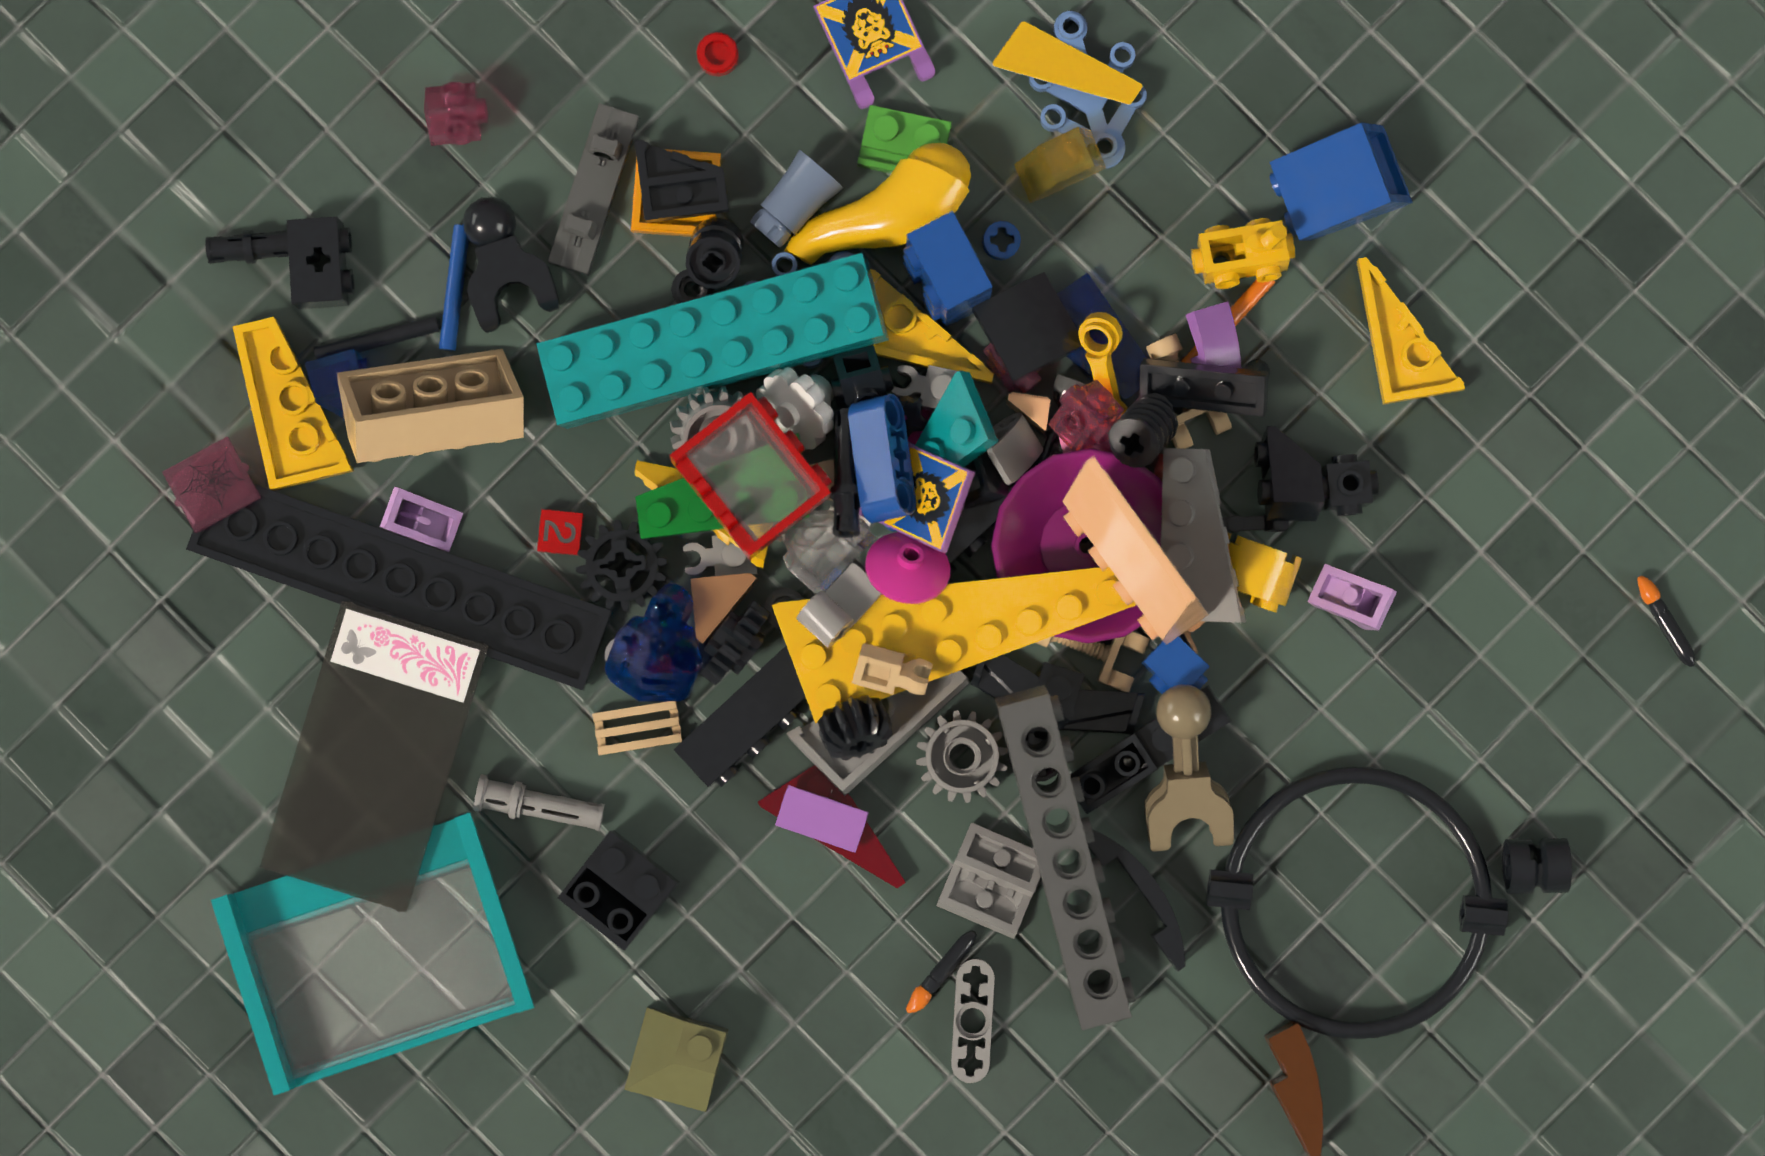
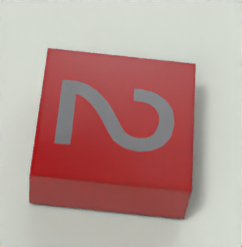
[537,509,584,556]

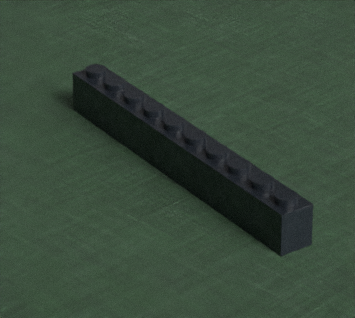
[673,486,1011,787]

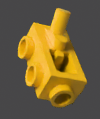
[1191,218,1295,289]

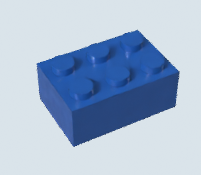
[903,211,993,328]

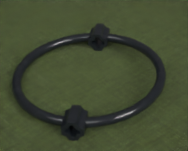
[1206,766,1509,1039]

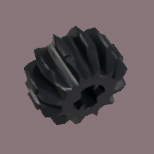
[817,695,893,761]

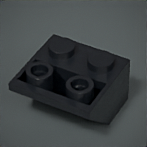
[558,830,680,951]

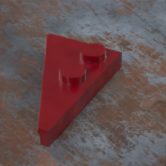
[758,765,906,888]

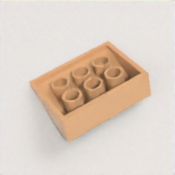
[1063,457,1209,645]

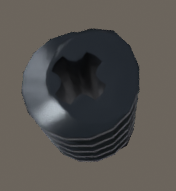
[1108,393,1178,468]

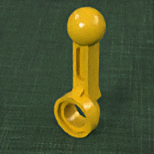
[1078,312,1128,431]

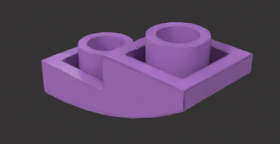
[1186,301,1241,368]

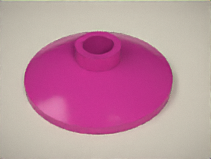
[865,532,950,604]

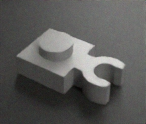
[892,365,958,412]
[683,535,758,576]

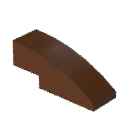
[1264,1022,1323,1156]

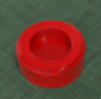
[697,32,739,77]

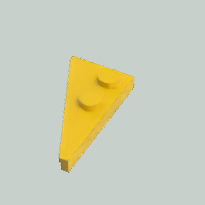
[870,269,994,384]

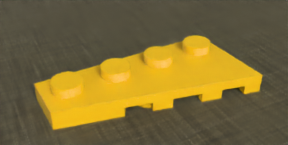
[233,317,354,491]

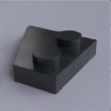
[635,140,729,223]

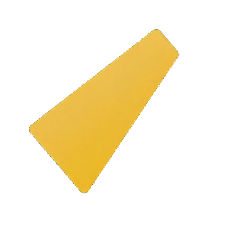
[993,21,1143,105]

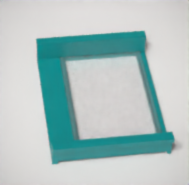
[211,812,535,1096]

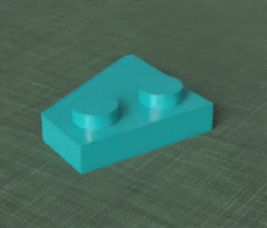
[915,370,999,467]

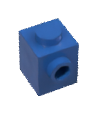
[1141,636,1210,694]

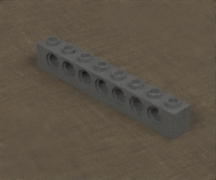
[995,685,1136,1030]

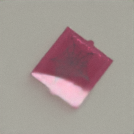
[162,437,261,533]

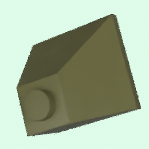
[624,1007,729,1112]

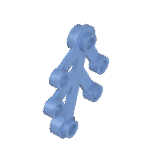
[1029,11,1147,169]

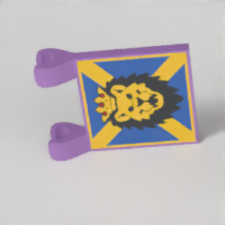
[813,0,935,109]
[859,441,975,553]

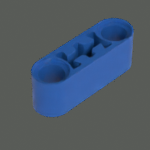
[848,394,916,523]

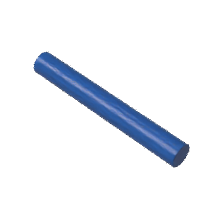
[439,224,469,351]

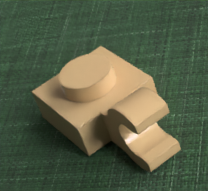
[852,643,933,695]

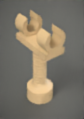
[1146,334,1232,449]
[1036,632,1150,693]

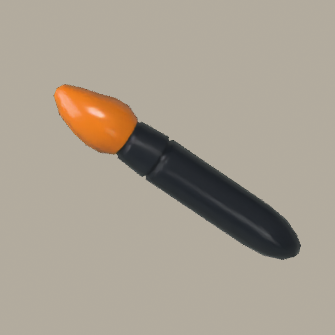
[1637,575,1695,667]
[906,931,977,1013]

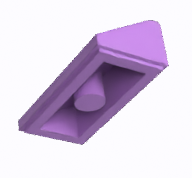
[775,785,869,853]

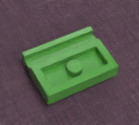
[857,105,952,174]

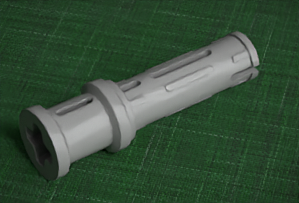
[473,774,605,831]

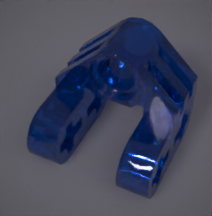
[605,583,703,701]

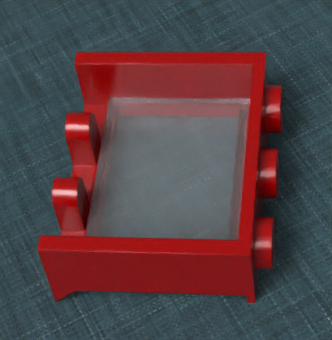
[669,392,832,561]

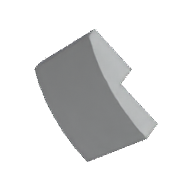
[936,822,1041,939]

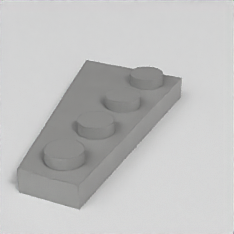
[1161,448,1246,623]
[786,671,969,796]

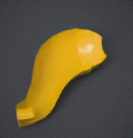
[784,143,971,265]

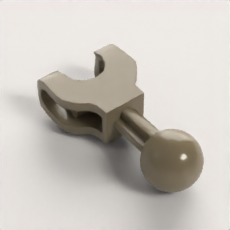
[1145,684,1234,852]

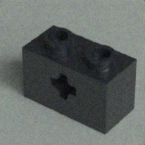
[287,216,355,309]

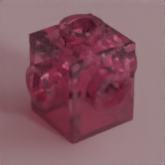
[424,82,488,146]
[1048,380,1124,451]

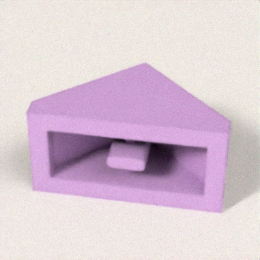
[380,487,463,552]

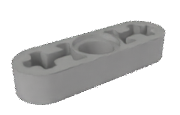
[951,958,995,1083]

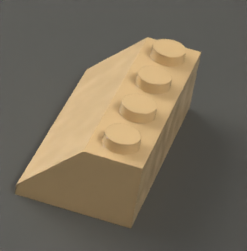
[337,349,524,463]

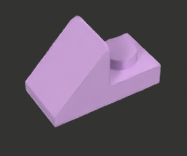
[1307,564,1397,631]

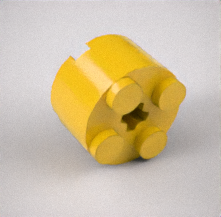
[1227,532,1303,612]

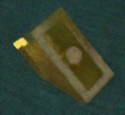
[1014,127,1106,203]

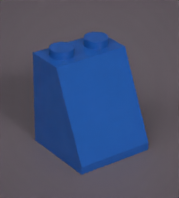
[1270,123,1413,241]

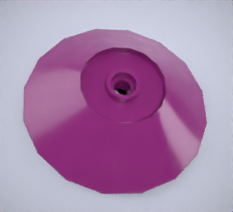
[991,448,1163,644]

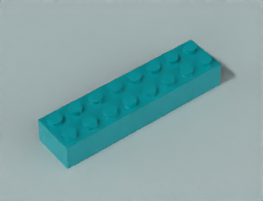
[536,253,889,429]

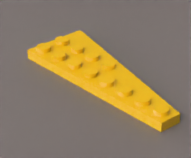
[772,567,1136,724]

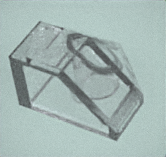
[771,510,877,594]

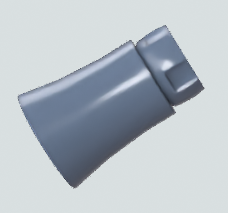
[750,149,843,248]

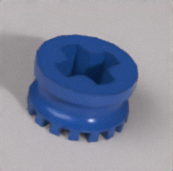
[982,221,1021,260]

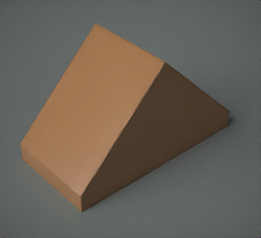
[691,573,758,645]

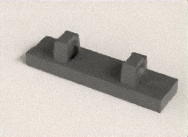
[548,103,640,276]

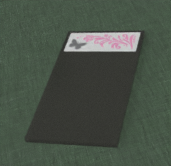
[260,601,489,913]

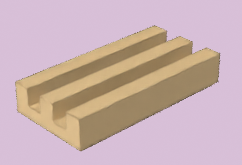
[592,700,683,756]

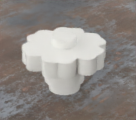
[756,367,834,449]

